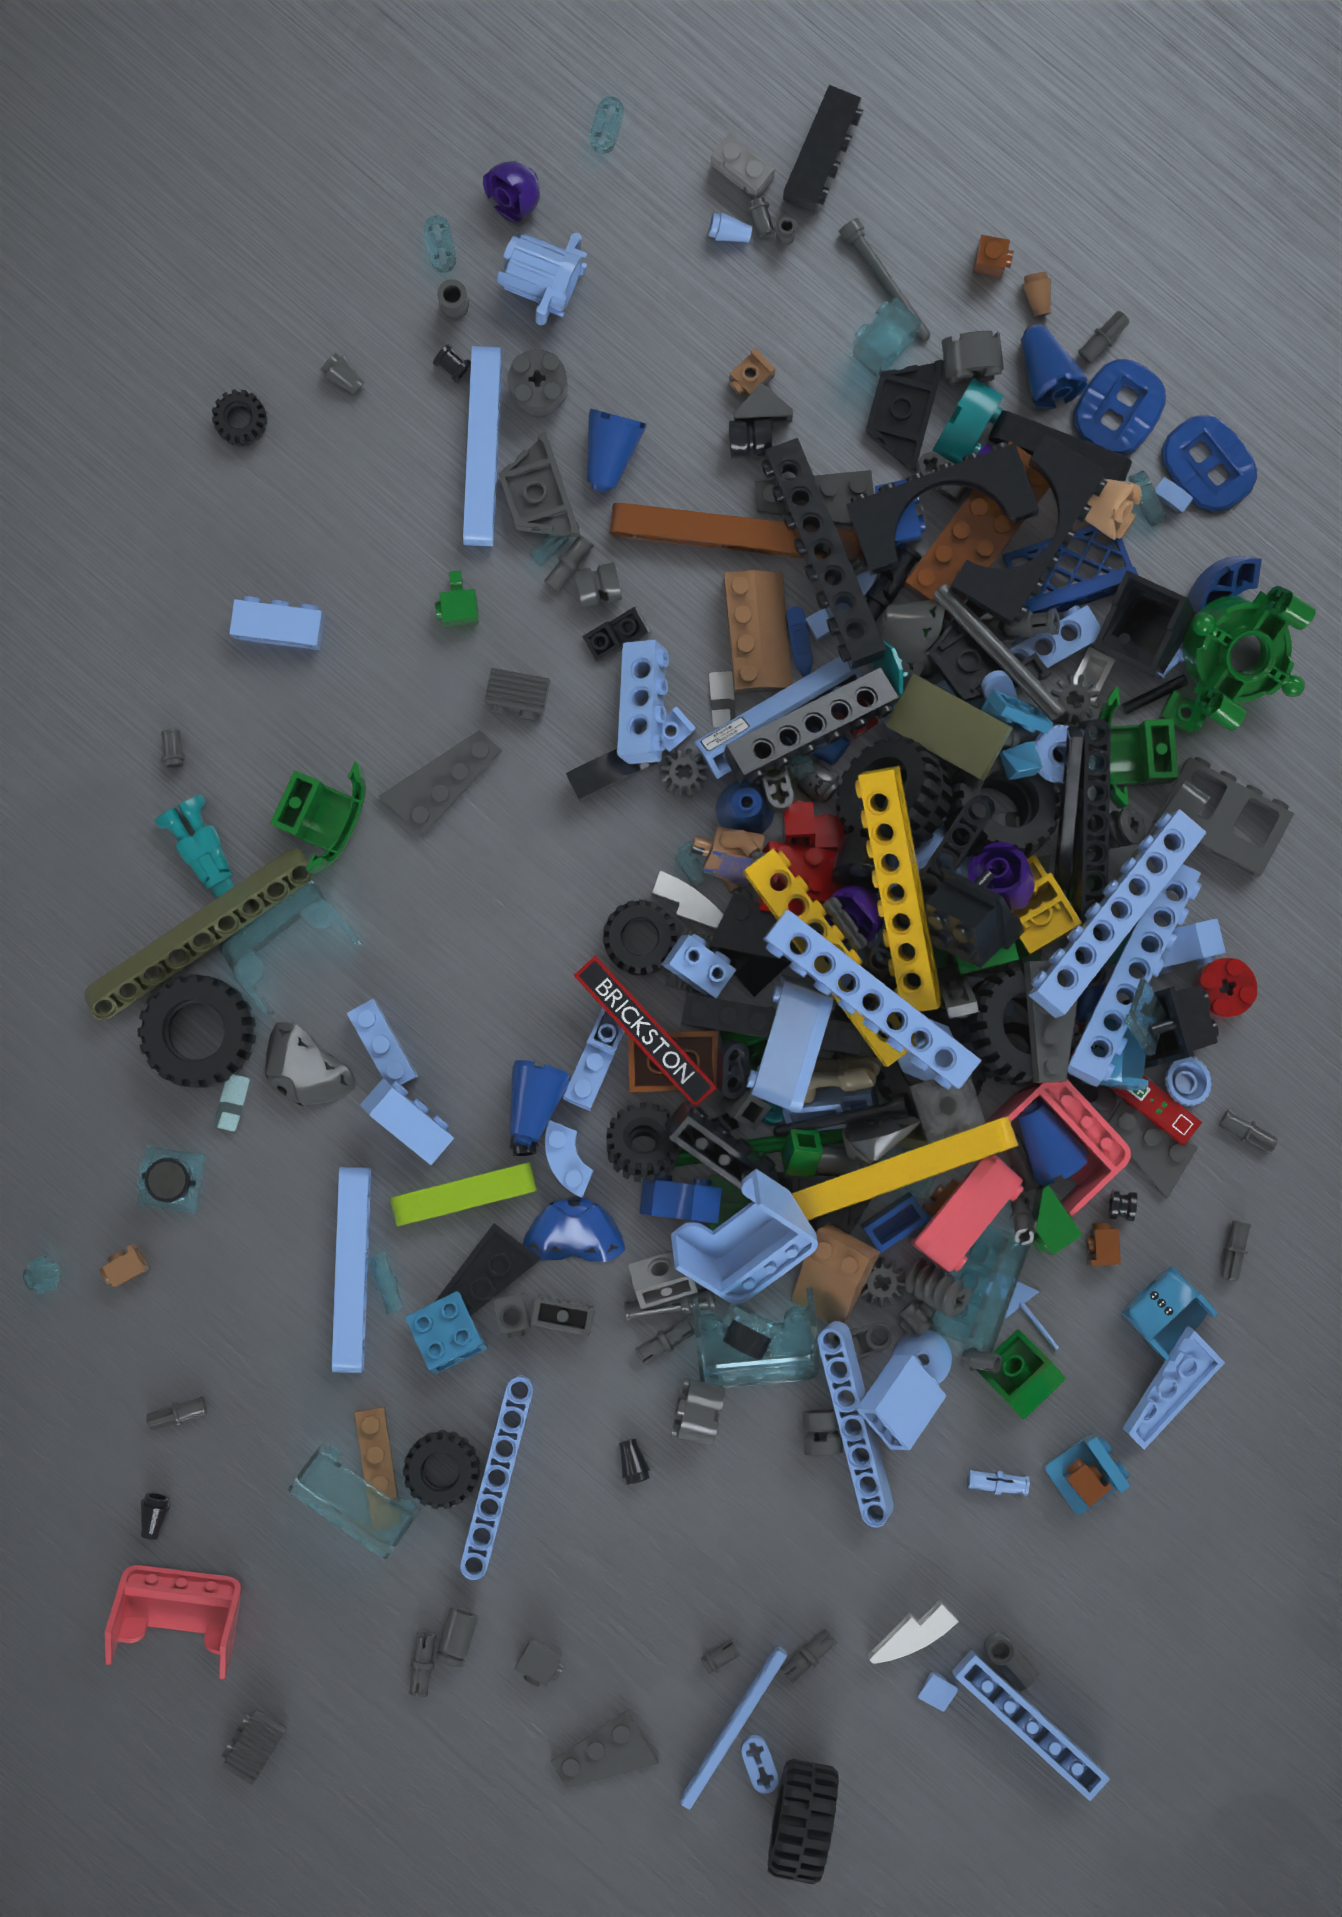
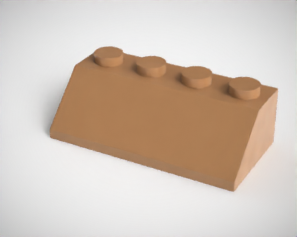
[724,570,793,694]

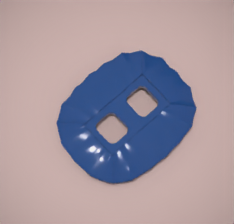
[1073,359,1166,456]
[1161,415,1257,513]

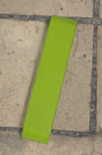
[389,1162,537,1227]

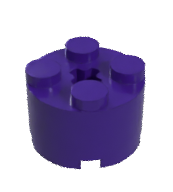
[968,842,1035,911]

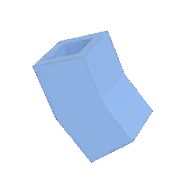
[1153,477,1193,514]

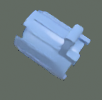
[497,233,588,325]

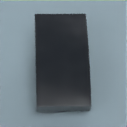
[582,607,651,662]

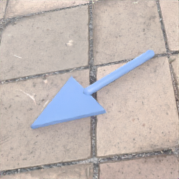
[994,1270,1059,1351]

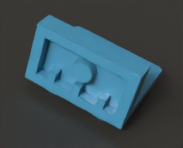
[981,689,1053,750]
[405,1291,489,1375]

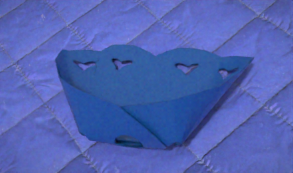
[523,1197,625,1262]

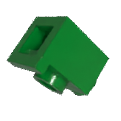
[1157,690,1206,736]

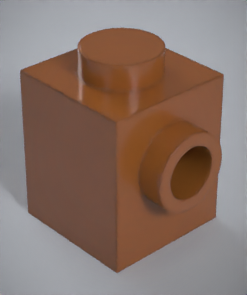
[973,235,1014,278]

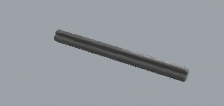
[933,584,1065,721]

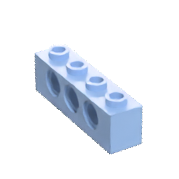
[617,640,669,764]

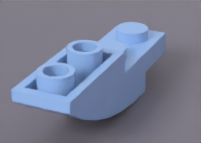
[563,1000,638,1111]

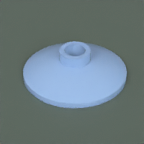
[893,1330,952,1383]

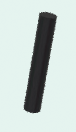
[1122,674,1189,714]

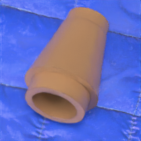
[1022,272,1051,317]

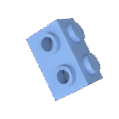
[661,934,736,999]

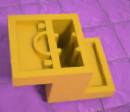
[1011,855,1082,955]

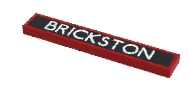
[573,955,717,1106]

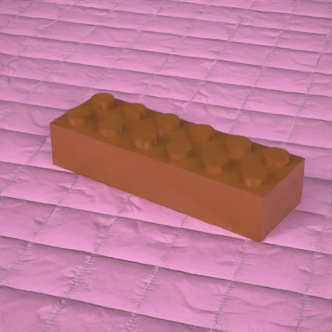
[903,441,1050,622]

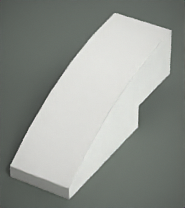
[1051,646,1115,726]
[652,871,723,930]
[868,1600,959,1664]

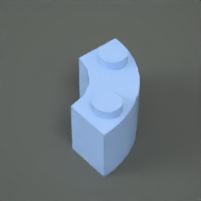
[1141,918,1226,975]
[545,1120,594,1198]

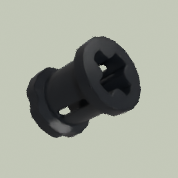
[433,343,471,382]

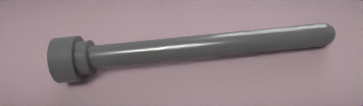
[839,218,930,341]

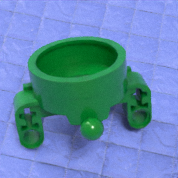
[1183,586,1316,731]

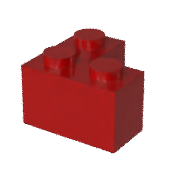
[783,801,844,851]

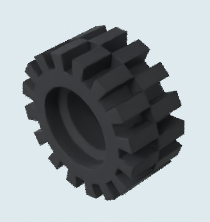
[212,389,267,446]

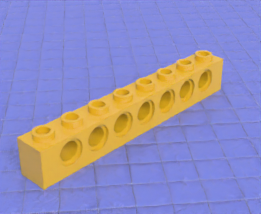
[855,766,943,1012]
[742,848,917,1067]

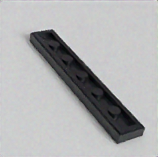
[1054,726,1083,899]

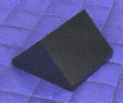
[718,949,792,997]

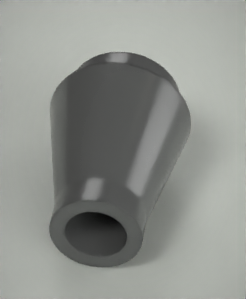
[320,352,365,395]

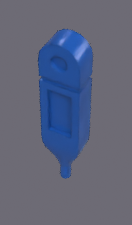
[786,606,813,677]

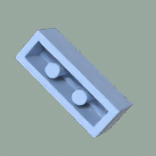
[229,596,325,650]
[347,999,419,1086]
[360,1078,454,1165]

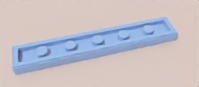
[680,1645,787,1810]

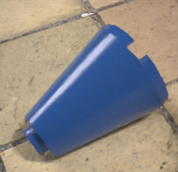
[1021,325,1088,410]
[587,409,647,493]
[716,781,774,834]
[509,1060,571,1146]
[1017,1099,1089,1185]

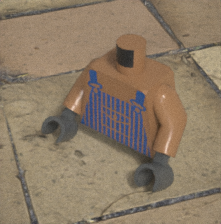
[690,826,766,901]

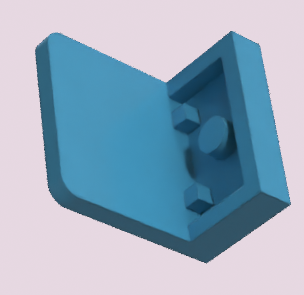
[1045,1433,1131,1515]

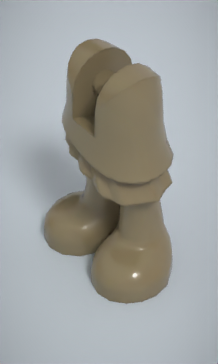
[804,1054,882,1104]

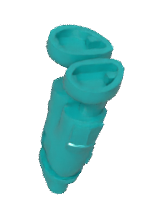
[154,794,235,899]

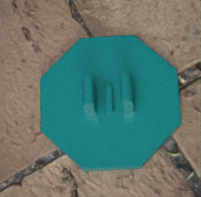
[873,641,908,703]

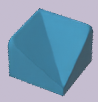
[999,741,1043,780]

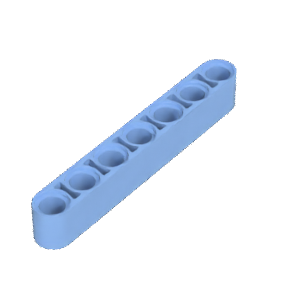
[463,346,502,546]
[332,1167,371,1373]
[818,1321,894,1527]
[460,1375,534,1580]

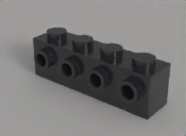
[783,84,864,212]
[665,1101,780,1189]

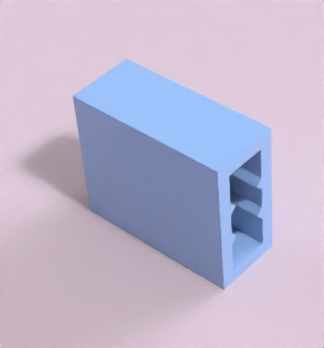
[856,1355,946,1450]

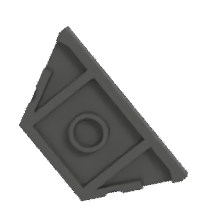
[498,432,580,537]

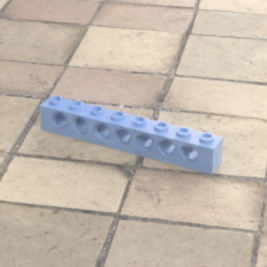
[882,605,1101,738]
[1028,809,1207,1018]
[1067,864,1202,1087]
[763,909,982,1090]

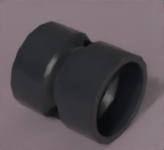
[729,418,772,459]

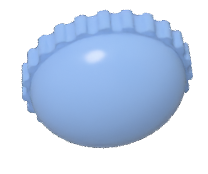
[1165,1057,1212,1107]

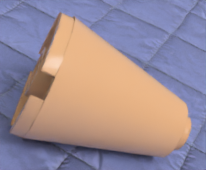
[1084,479,1142,540]

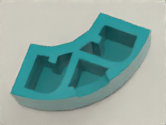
[932,378,1004,464]

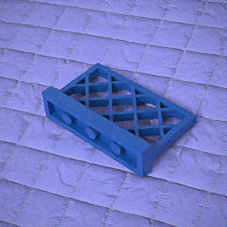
[1003,525,1138,614]

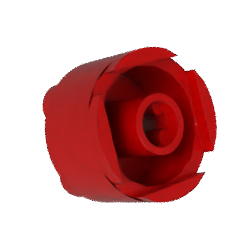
[1192,958,1257,1019]

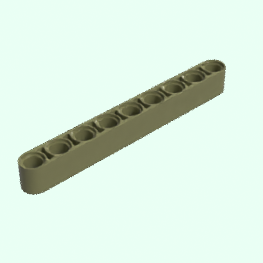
[84,849,314,1020]

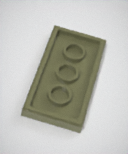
[885,673,1013,781]

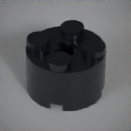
[831,832,897,893]

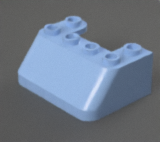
[671,1169,818,1304]

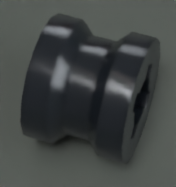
[1108,1190,1137,1222]

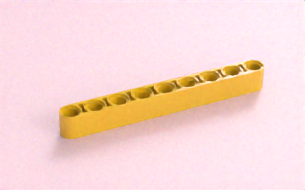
[792,1117,1019,1221]

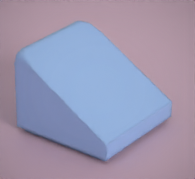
[917,1670,959,1712]

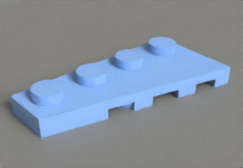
[1122,1326,1225,1450]

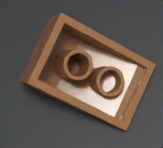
[791,1223,880,1324]

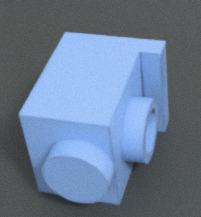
[662,706,696,755]

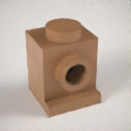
[729,348,775,398]
[99,1243,150,1288]

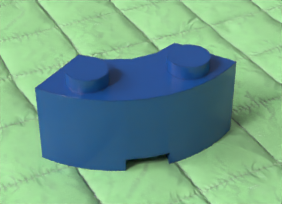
[1188,555,1262,612]
[639,1175,722,1223]

